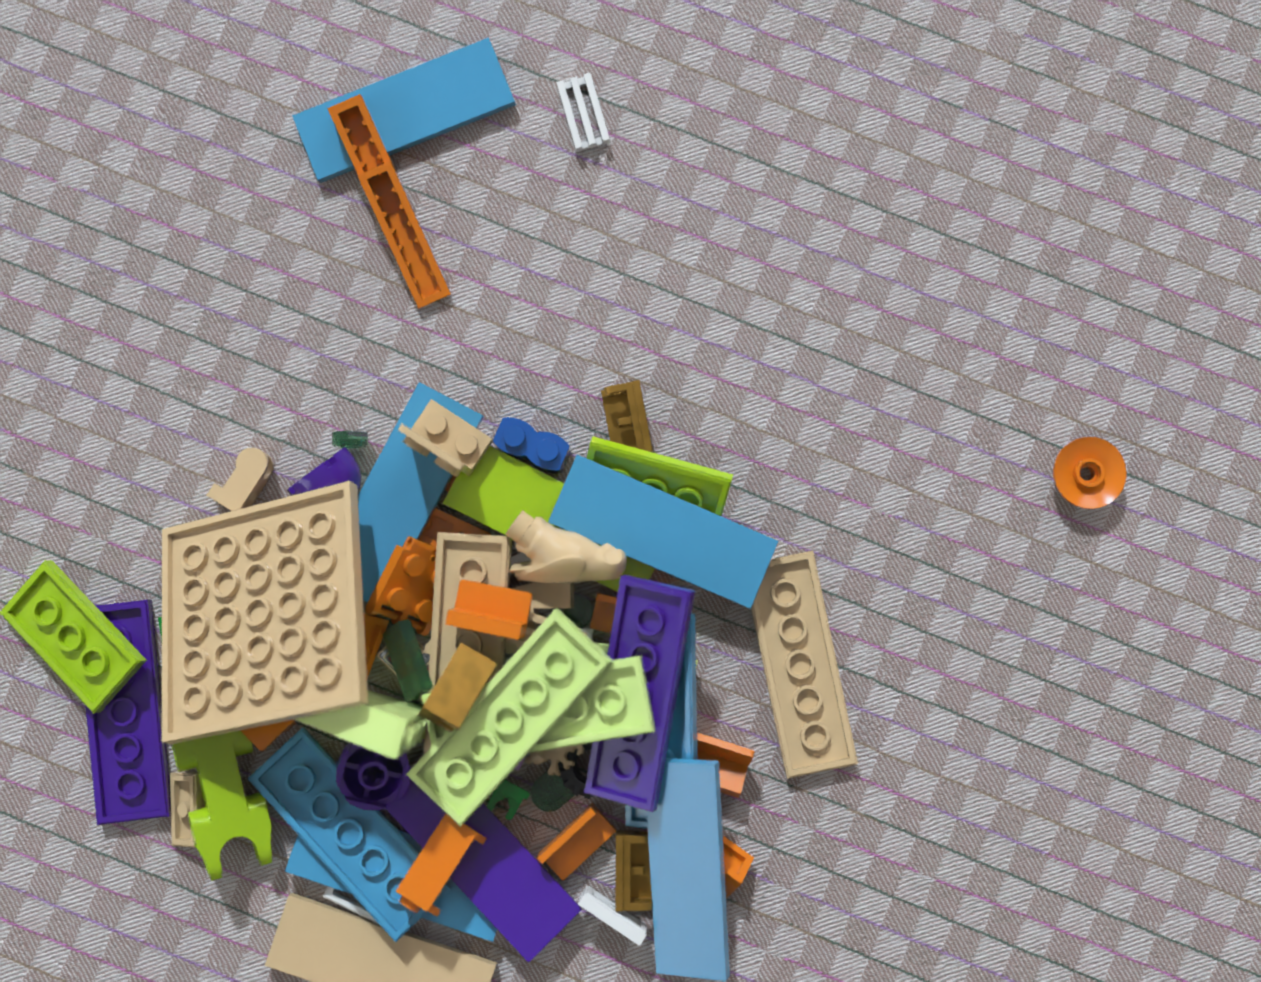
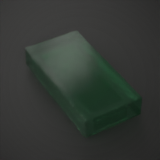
[382,619,433,702]

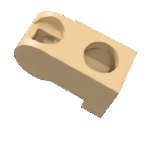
[206,448,274,511]

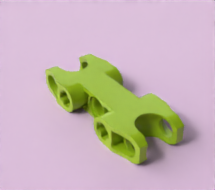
[171,730,272,881]

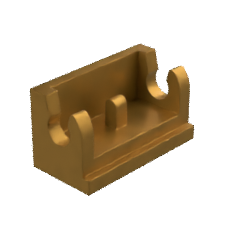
[601,380,652,452]
[419,643,497,732]
[615,830,652,911]

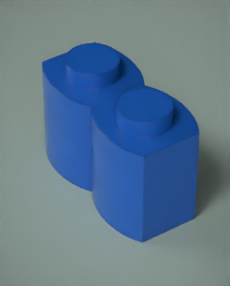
[493,417,572,473]

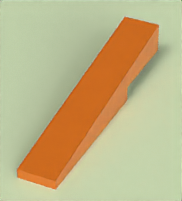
[327,94,451,309]

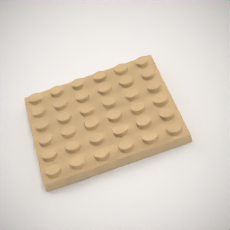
[162,481,368,744]

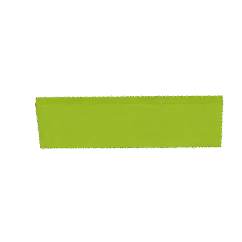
[443,446,655,592]

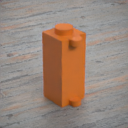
[396,813,487,917]

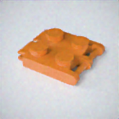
[366,536,436,636]

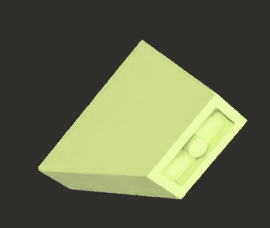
[294,690,427,759]

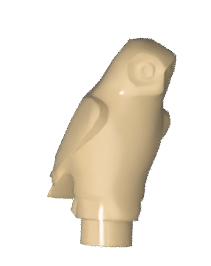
[505,510,627,583]

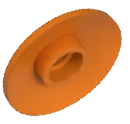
[1053,437,1127,509]

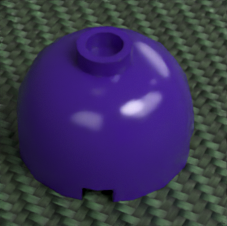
[287,446,362,496]
[336,742,411,810]

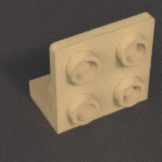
[398,399,493,477]

